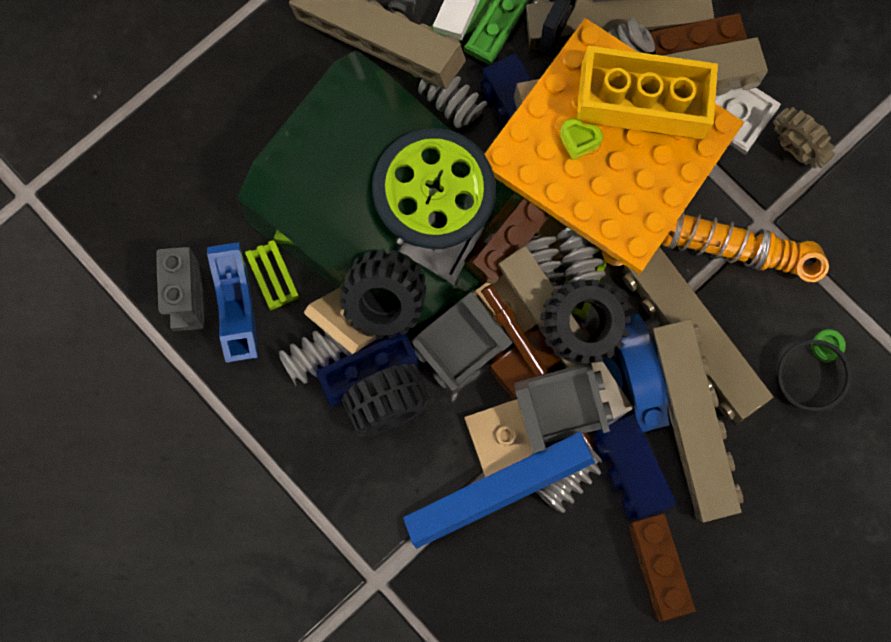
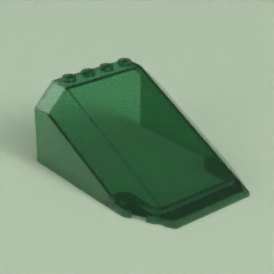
[237,51,537,334]

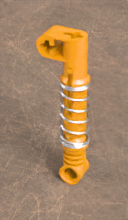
[601,211,829,282]

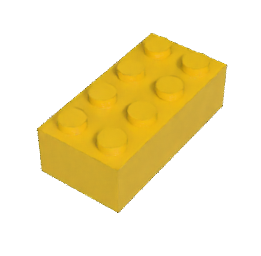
[576,45,718,139]

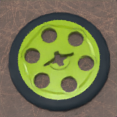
[372,128,496,249]

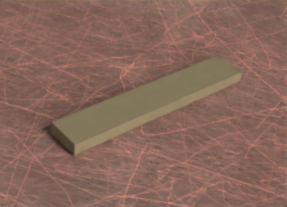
[497,246,633,425]

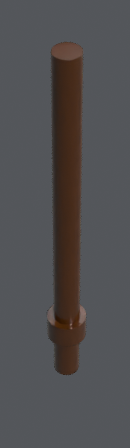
[481,284,596,450]

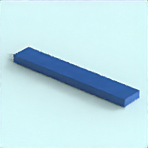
[403,431,595,549]

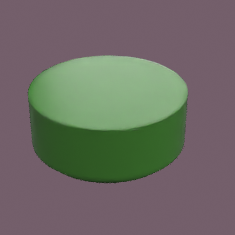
[811,329,846,363]

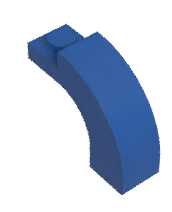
[207,242,258,362]
[614,313,670,433]

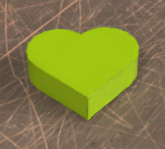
[560,119,603,160]

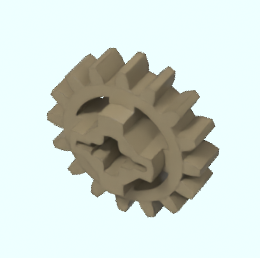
[773,107,835,168]

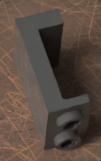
[156,247,204,331]
[412,289,513,391]
[515,363,614,453]

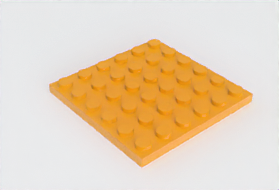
[485,18,744,275]

